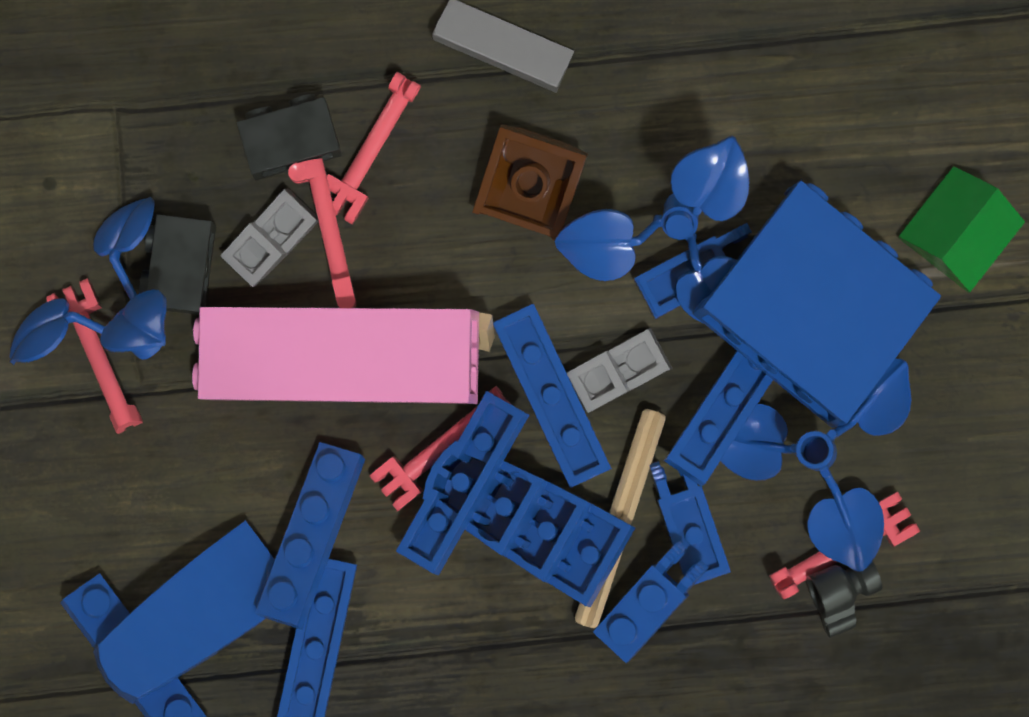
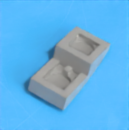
[221,188,318,287]
[567,328,672,413]

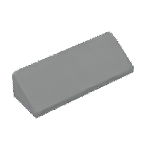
[432,0,574,93]

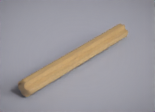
[575,409,666,628]

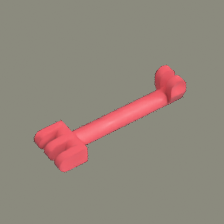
[313,72,421,225]
[288,158,356,308]
[46,278,143,434]
[370,386,512,512]
[769,491,920,600]

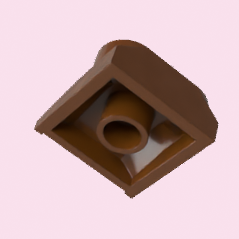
[472,124,588,240]

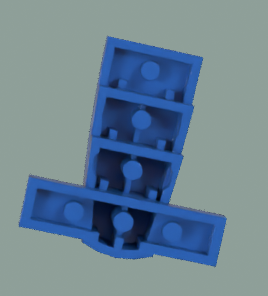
[396,391,635,608]
[60,520,275,717]

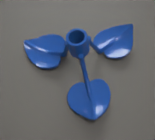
[555,136,749,324]
[10,197,167,365]
[721,359,912,572]

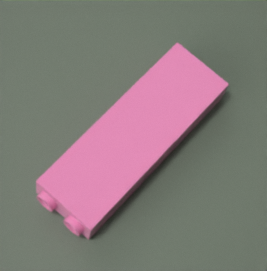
[192,307,479,404]

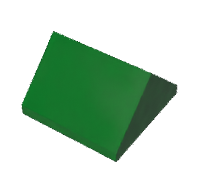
[897,166,1025,293]

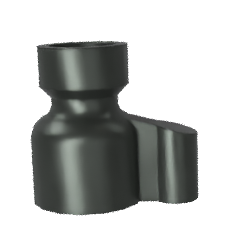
[806,561,883,638]

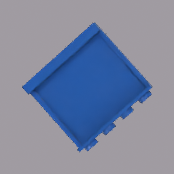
[692,180,941,428]

